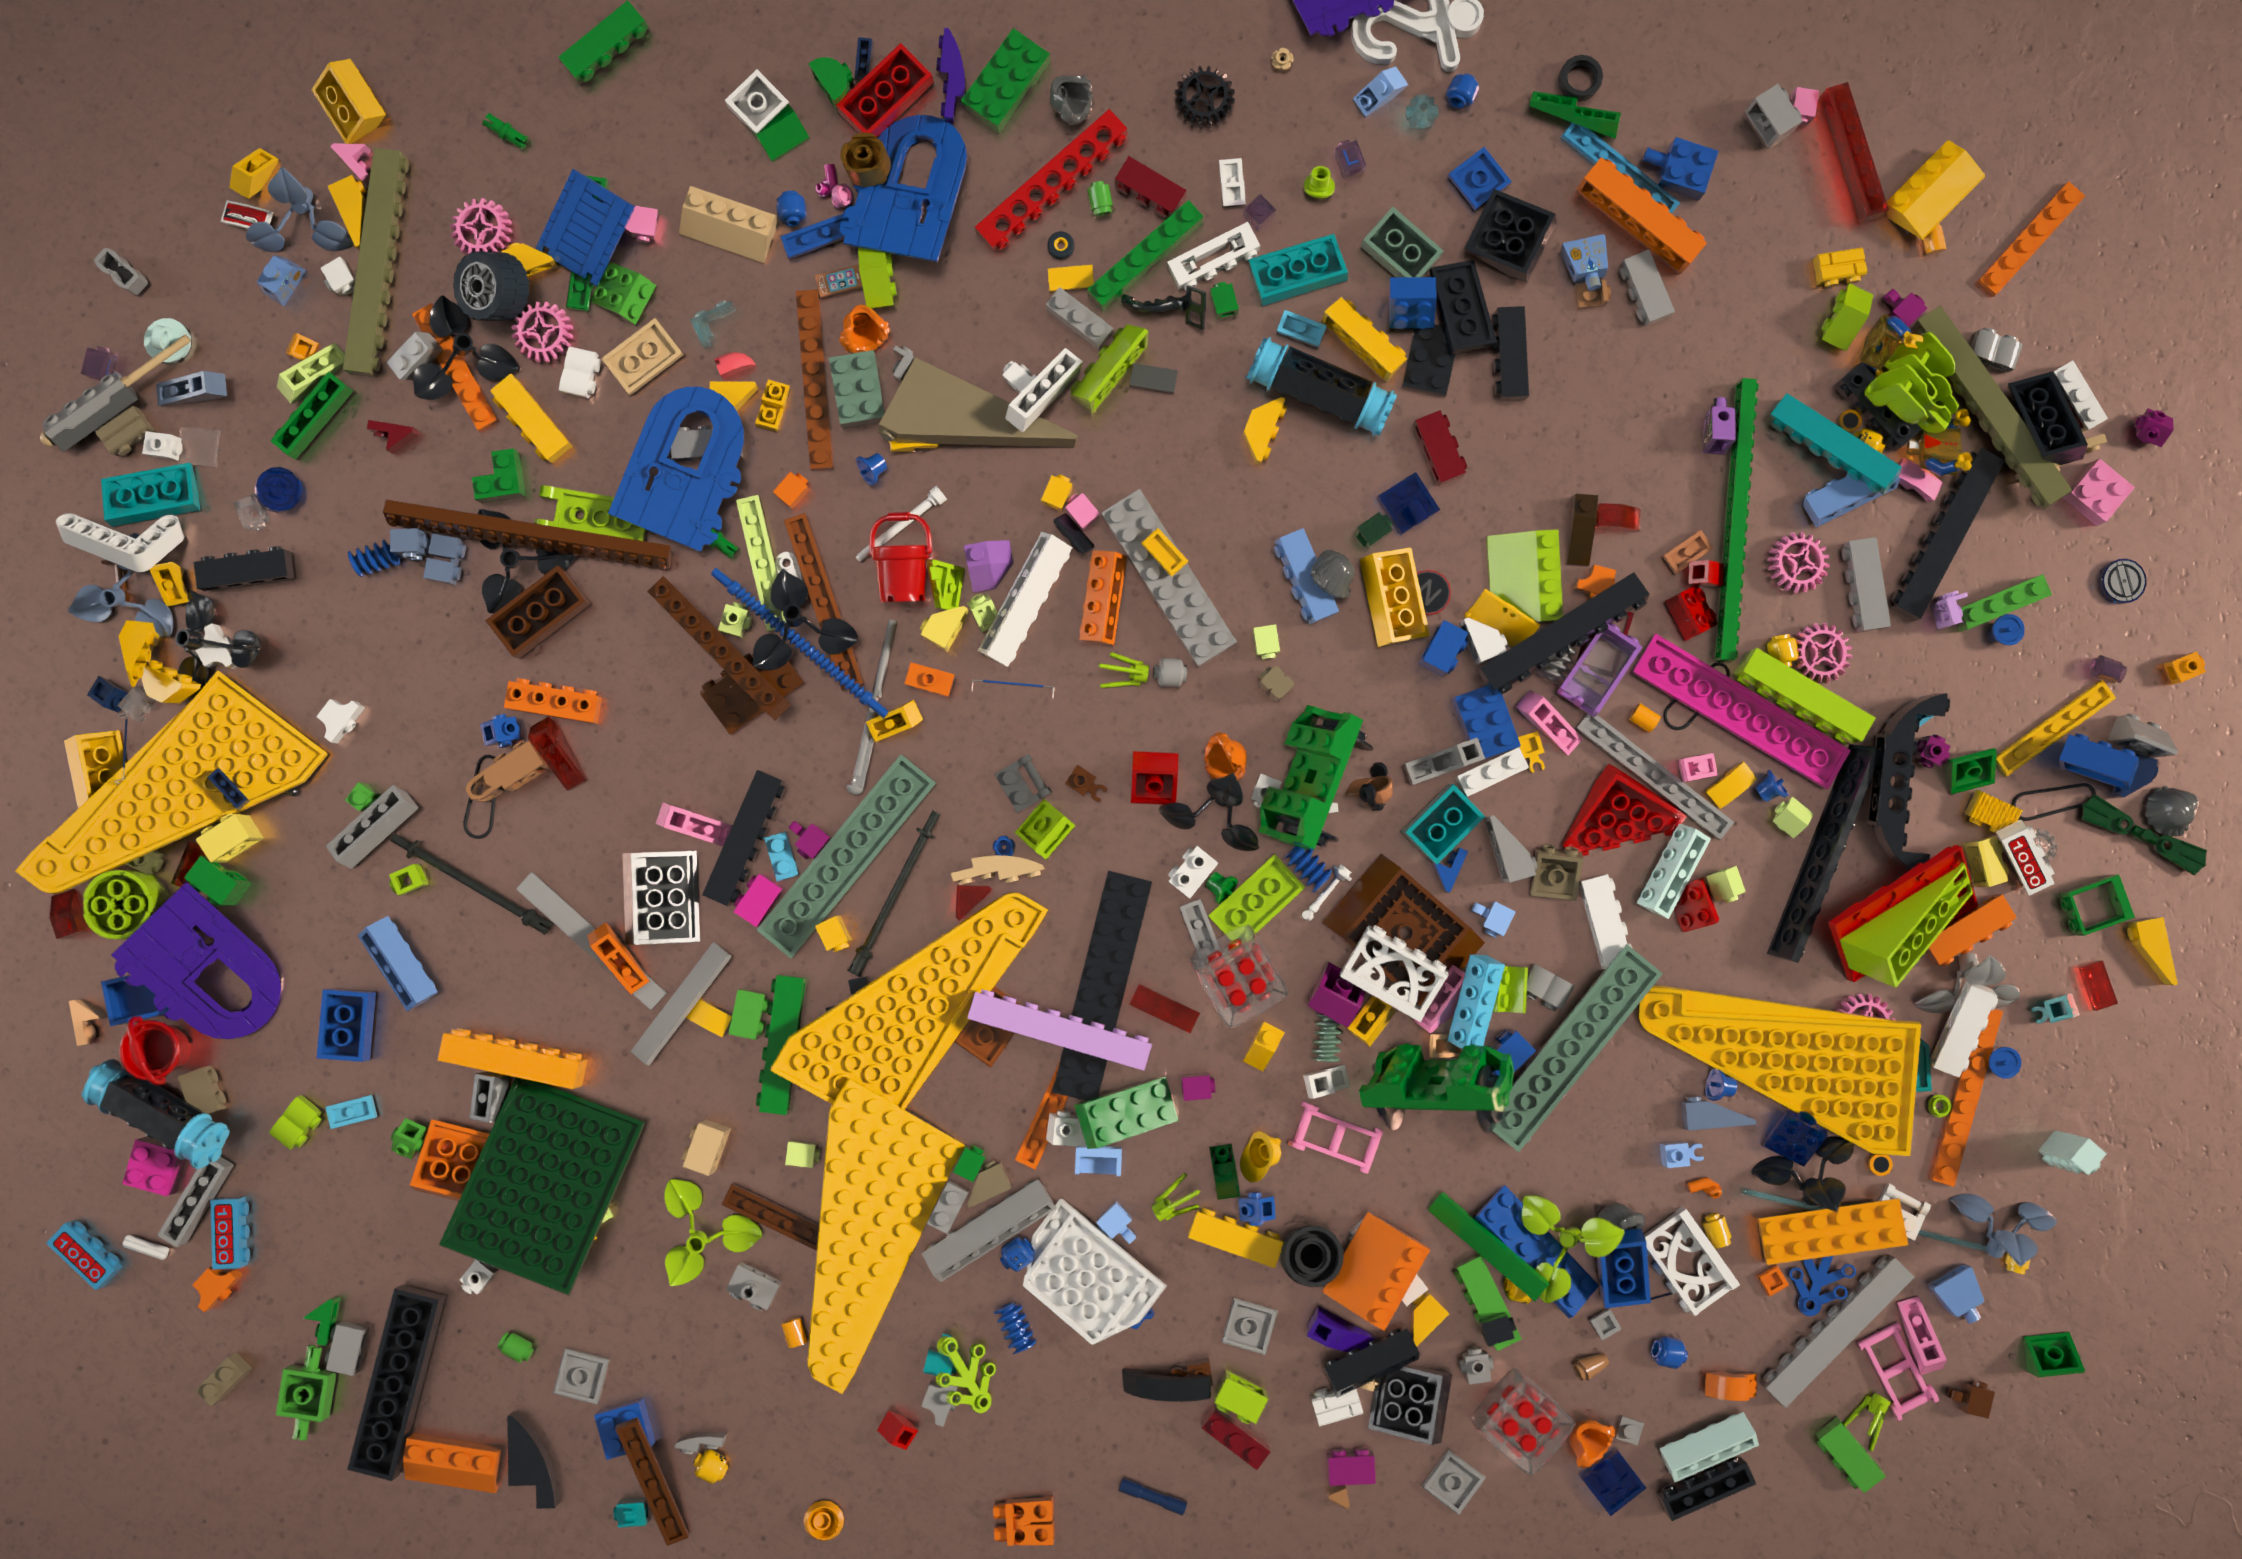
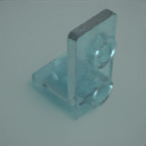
[690,301,736,348]

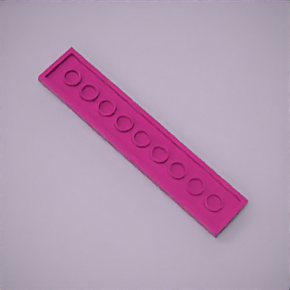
[1631,633,1851,790]

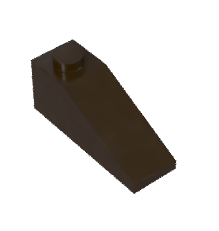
[1566,494,1598,566]

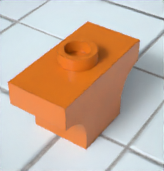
[1573,565,1617,599]
[904,662,955,697]
[192,1267,243,1312]

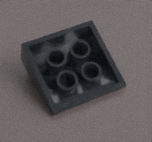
[1464,189,1557,283]
[1368,1365,1452,1445]

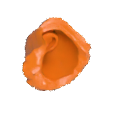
[839,304,890,354]
[1204,732,1247,780]
[1569,1419,1615,1468]

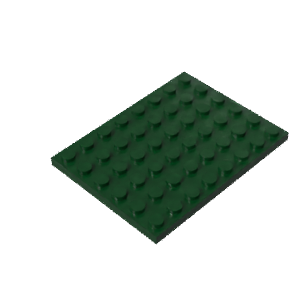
[439,1077,645,1296]

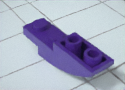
[936,28,966,125]

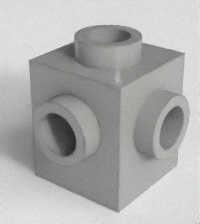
[1459,1347,1494,1385]

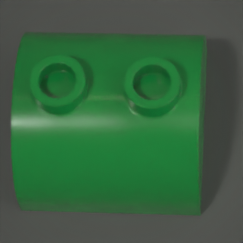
[808,57,854,114]

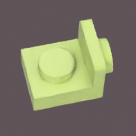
[967,593,998,632]

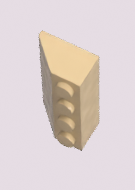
[679,186,779,264]

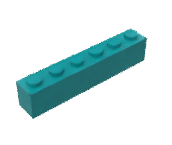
[1770,393,1902,495]

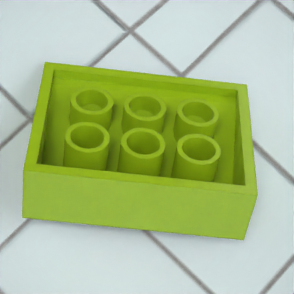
[1070,324,1149,415]
[1487,530,1563,624]

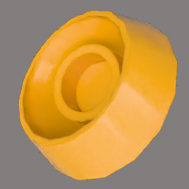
[804,1500,844,1541]

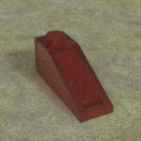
[528,716,586,791]
[1129,983,1200,1033]

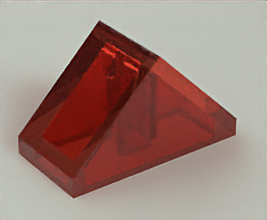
[956,885,993,921]

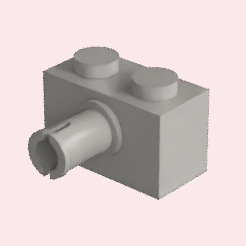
[726,1262,782,1311]

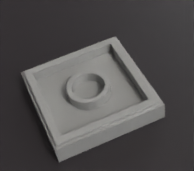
[1221,1297,1278,1355]
[553,1347,610,1405]
[1421,1449,1486,1515]

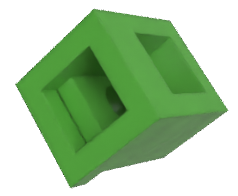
[345,782,381,812]

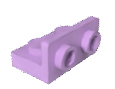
[1930,590,1968,630]

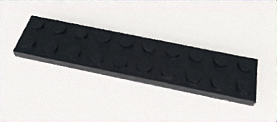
[1767,744,1882,963]
[1052,871,1152,1101]

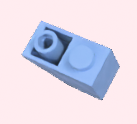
[1353,67,1408,117]

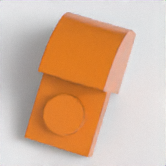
[1705,1371,1757,1401]

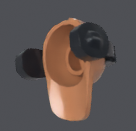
[1345,762,1393,811]

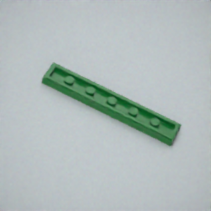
[566,175,608,312]
[1428,1192,1550,1302]

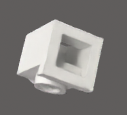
[1003,361,1037,394]
[460,1260,499,1294]

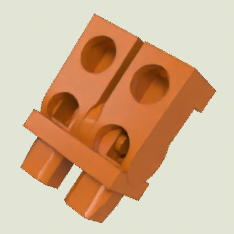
[993,1495,1055,1546]

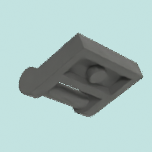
[994,754,1052,813]

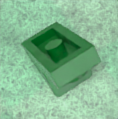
[303,1296,340,1346]

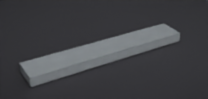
[631,942,732,1066]

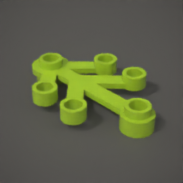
[936,1336,996,1413]

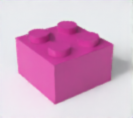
[122,1137,186,1196]

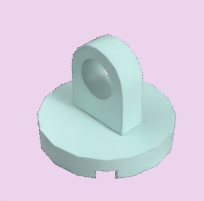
[144,318,191,364]

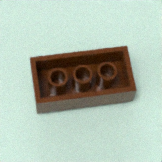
[485,565,590,659]

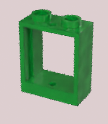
[2060,874,2135,936]

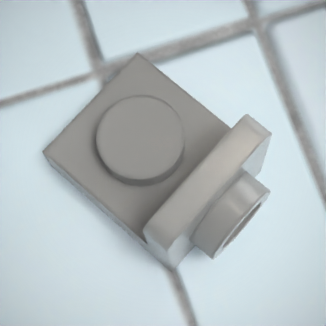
[892,346,915,383]

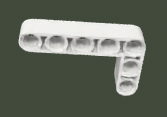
[56,513,184,572]

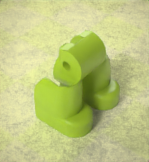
[1864,332,1959,433]

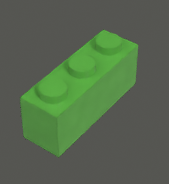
[1816,1417,1886,1493]

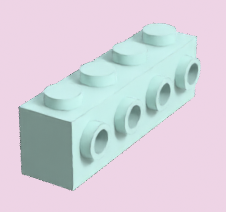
[1637,823,1711,919]
[2038,1130,2106,1175]
[1660,1412,1759,1482]

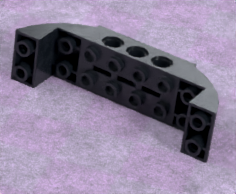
[1867,693,1950,870]

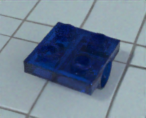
[1377,472,1440,535]
[1763,1110,1828,1167]
[1581,1450,1646,1516]

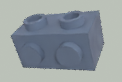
[390,528,431,561]

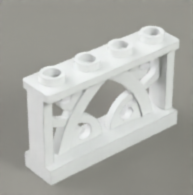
[1340,925,1448,1022]
[1644,1207,1740,1316]

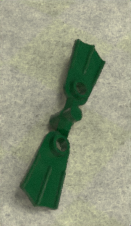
[2082,795,2207,875]

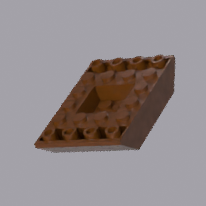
[1322,853,1485,1006]

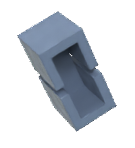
[423,533,466,585]

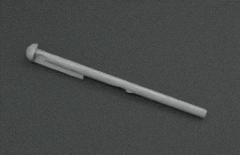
[846,619,897,795]

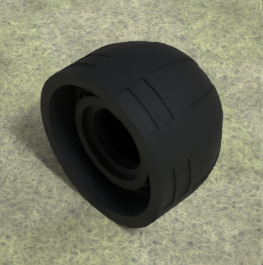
[1280,1226,1343,1287]

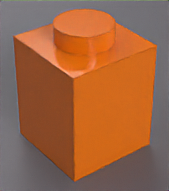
[773,471,810,510]

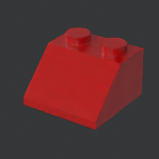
[1131,751,1179,805]

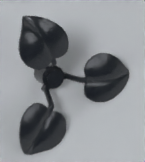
[413,295,519,400]
[478,509,576,614]
[752,569,858,670]
[175,591,261,693]
[1158,773,1259,851]
[1752,1136,1854,1212]

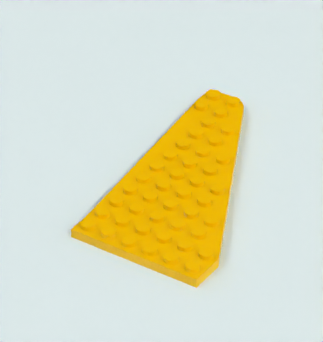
[16,671,328,894]
[770,892,1048,1110]
[1638,985,1921,1156]
[807,1077,966,1394]

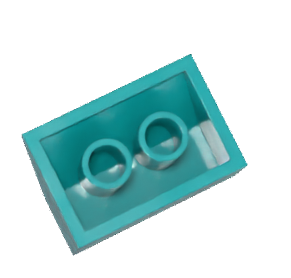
[1401,784,1485,865]

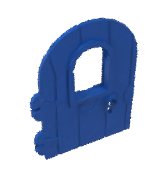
[839,115,967,262]
[608,387,744,552]

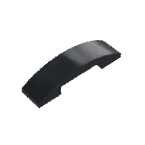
[1122,1368,1211,1402]

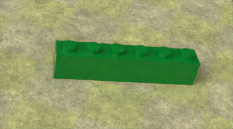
[1087,200,1204,312]
[756,974,806,1115]

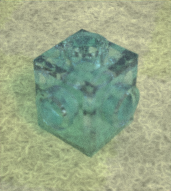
[1405,94,1438,129]

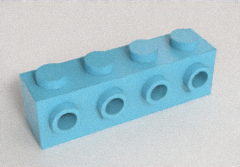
[1447,954,1505,1049]

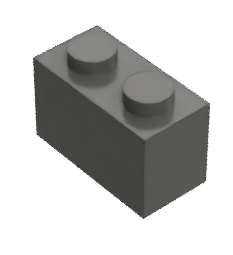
[469,1071,510,1123]

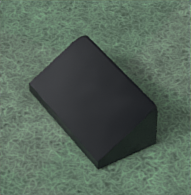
[1053,513,1095,557]

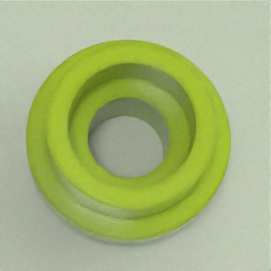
[1928,1094,1951,1118]

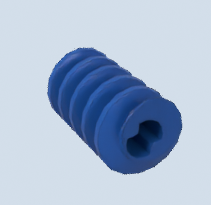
[348,539,400,577]
[1283,846,1332,893]
[993,1302,1037,1354]

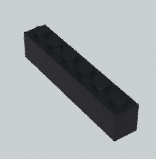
[702,770,786,906]

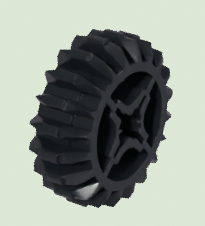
[1175,66,1235,128]

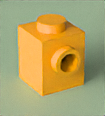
[2163,651,2206,684]

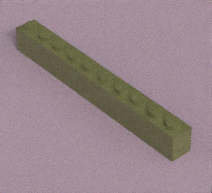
[343,148,409,377]
[1913,305,2072,510]

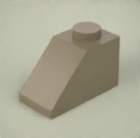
[968,1160,1012,1208]

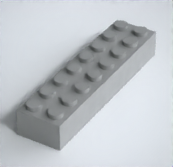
[1101,489,1237,668]

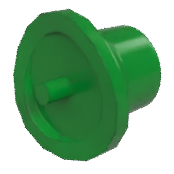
[1205,872,1238,904]

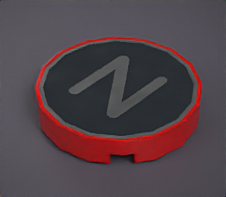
[1417,570,1451,615]

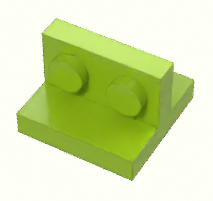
[1015,799,1076,860]
[1493,966,1528,1013]

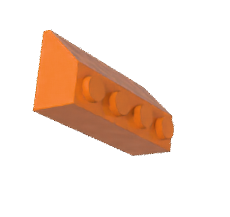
[403,1433,504,1493]

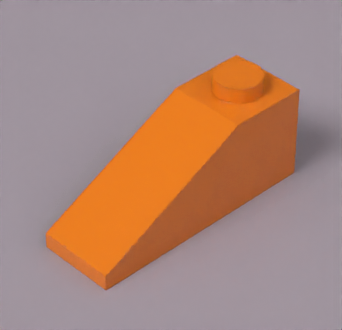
[587,922,649,995]

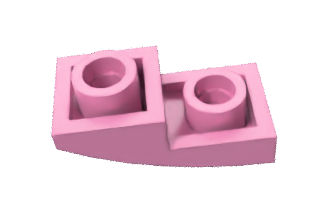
[1898,458,1943,502]

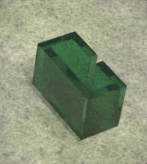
[1353,512,1393,552]

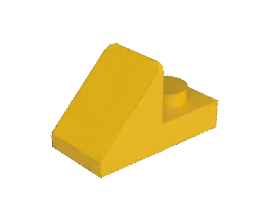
[149,562,188,606]

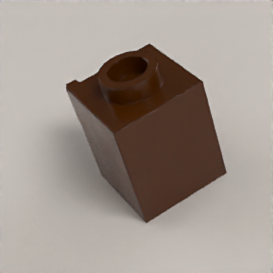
[1065,765,1107,802]
[1171,1358,1213,1386]
[1947,1380,1995,1419]

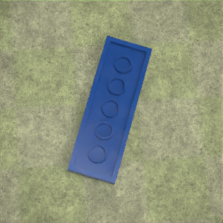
[1474,1185,1599,1318]

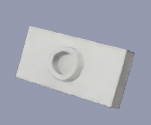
[195,623,237,669]
[317,699,365,744]

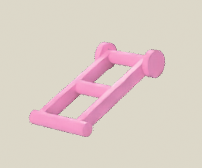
[1287,1101,1383,1174]
[1856,1322,1939,1422]

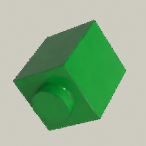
[1209,282,1239,320]
[953,1144,987,1182]

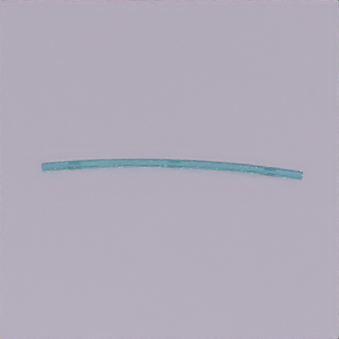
[1742,1188,1987,1252]

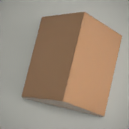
[1326,1485,1350,1509]

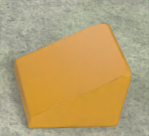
[285,333,318,361]

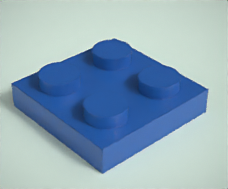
[1448,147,1512,211]

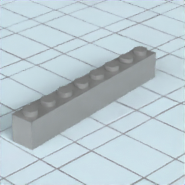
[1761,1255,1915,1408]

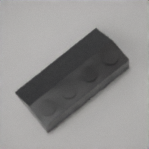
[2008,372,2088,465]

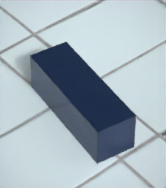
[854,37,873,83]
[208,768,250,810]

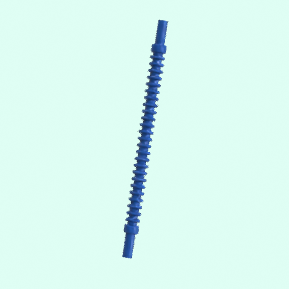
[711,568,889,719]

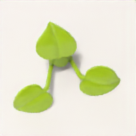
[664,1179,762,1286]
[1522,1195,1624,1303]

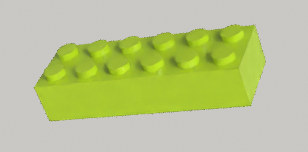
[1733,648,1876,745]

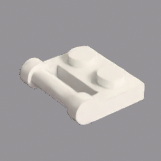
[1879,1183,1931,1242]

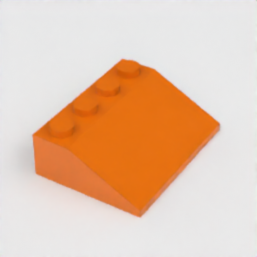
[409,1119,489,1201]
[1322,1212,1430,1331]

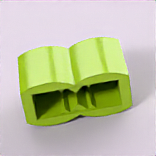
[269,1095,323,1150]

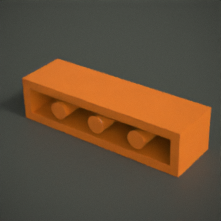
[1925,894,2017,967]

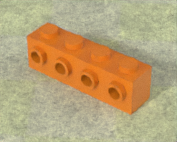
[1079,550,1127,645]
[504,678,602,724]

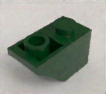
[1209,1144,1240,1200]

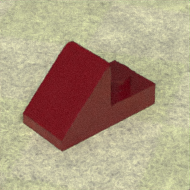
[367,420,419,454]

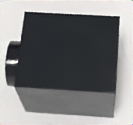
[1478,1312,1516,1346]

